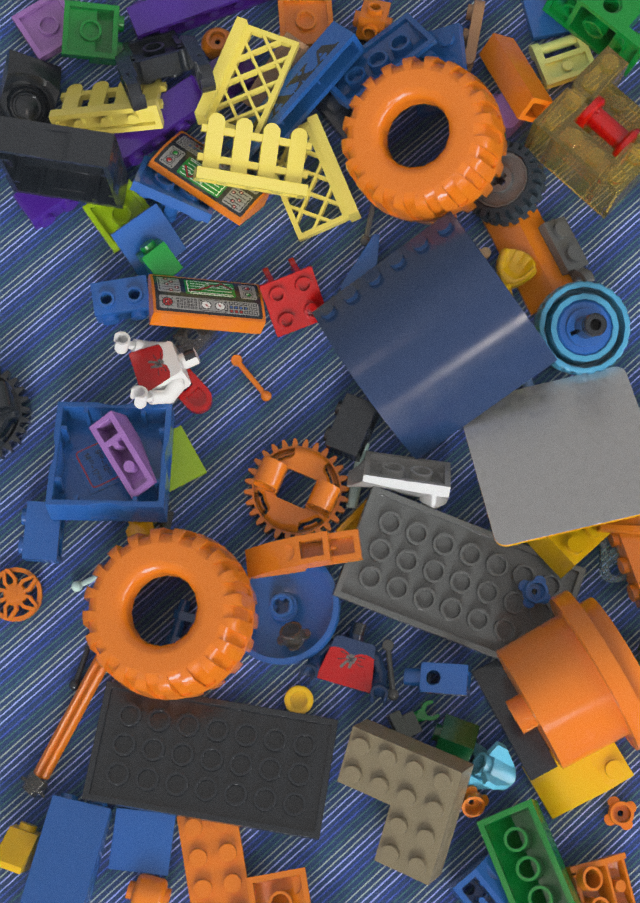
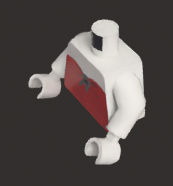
[114,331,201,409]

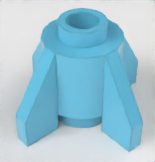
[468,741,516,791]

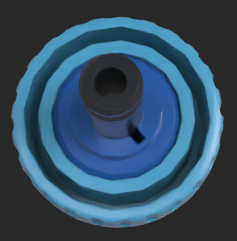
[533,281,631,375]

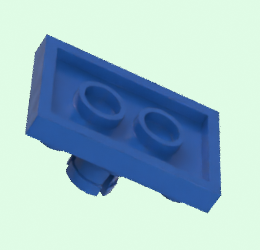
[416,23,468,118]
[130,155,214,223]

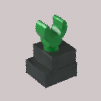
[386,700,440,737]

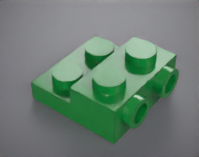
[61,0,125,66]

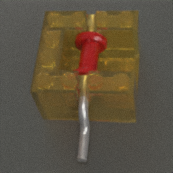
[524,46,640,219]

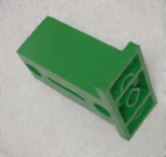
[542,0,640,77]

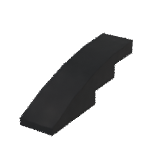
[472,659,558,781]

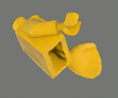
[496,248,537,296]

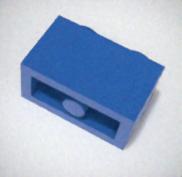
[18,501,66,564]

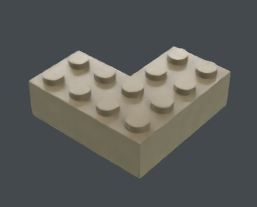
[337,719,474,885]

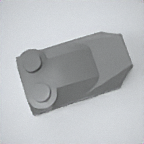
[347,451,451,509]

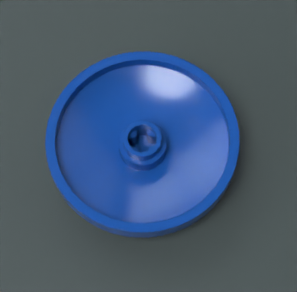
[242,562,341,665]

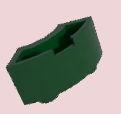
[431,714,480,762]

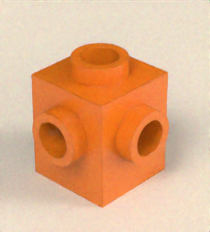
[353,0,393,42]

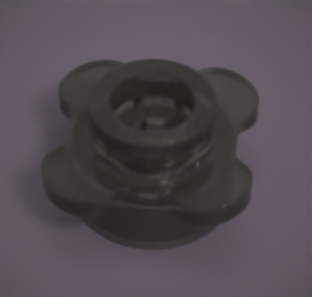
[277,621,311,651]
[20,771,49,799]

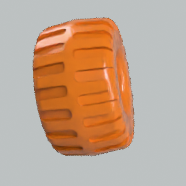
[341,56,507,225]
[82,528,258,700]

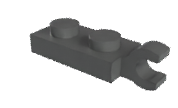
[538,216,595,282]

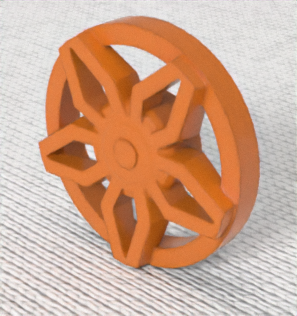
[0,567,43,622]

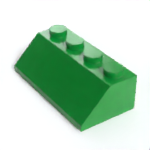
[476,799,581,903]

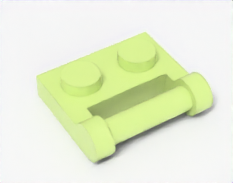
[529,33,598,90]

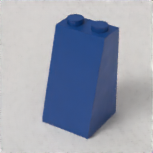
[20,793,112,903]

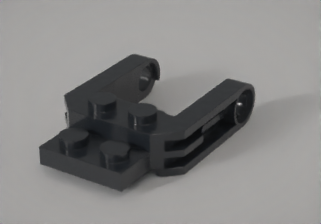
[115,30,216,112]

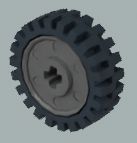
[472,141,546,227]

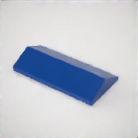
[330,12,437,109]

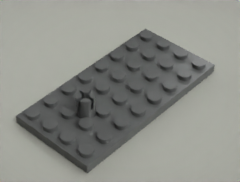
[332,486,586,660]

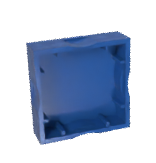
[45,402,175,522]

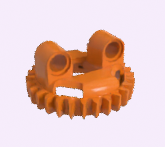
[244,438,349,540]

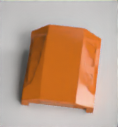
[566,852,636,903]

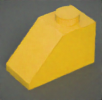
[0,821,41,874]

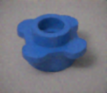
[518,576,550,608]

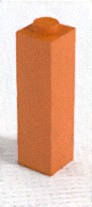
[479,33,554,124]

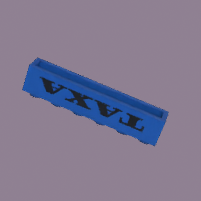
[225,21,365,173]

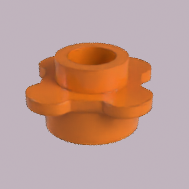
[461,785,489,818]
[604,796,637,830]

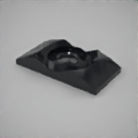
[0,49,61,124]

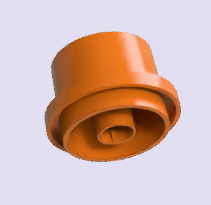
[496,590,640,769]

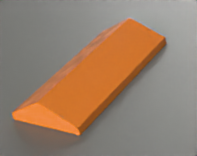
[482,209,572,315]

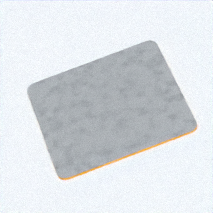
[463,367,640,547]

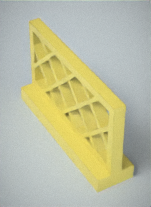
[194,16,300,142]
[274,113,361,242]

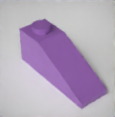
[89,411,157,499]

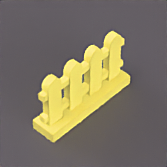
[49,78,168,134]
[193,113,312,199]

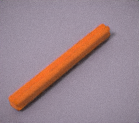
[34,654,106,780]

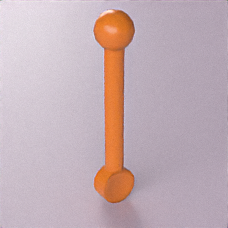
[231,355,272,402]

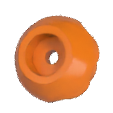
[201,27,230,59]

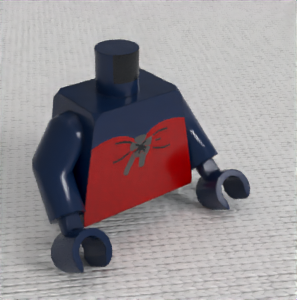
[297,621,388,706]

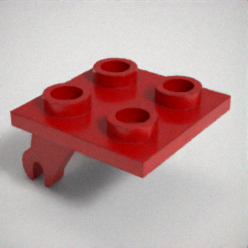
[258,257,324,337]

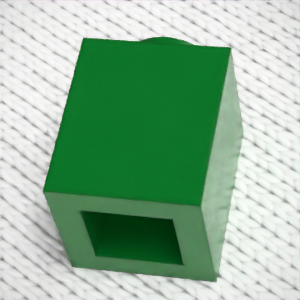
[136,238,183,276]

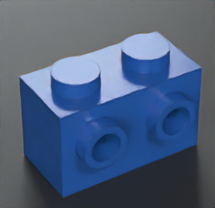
[90,275,149,325]

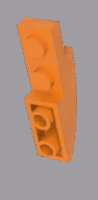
[245,529,363,580]

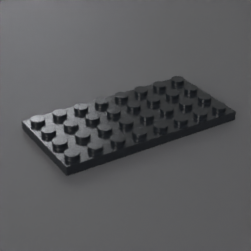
[82,681,338,840]

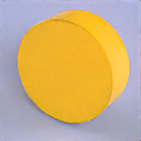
[284,685,313,714]

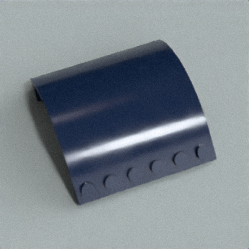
[312,211,557,459]

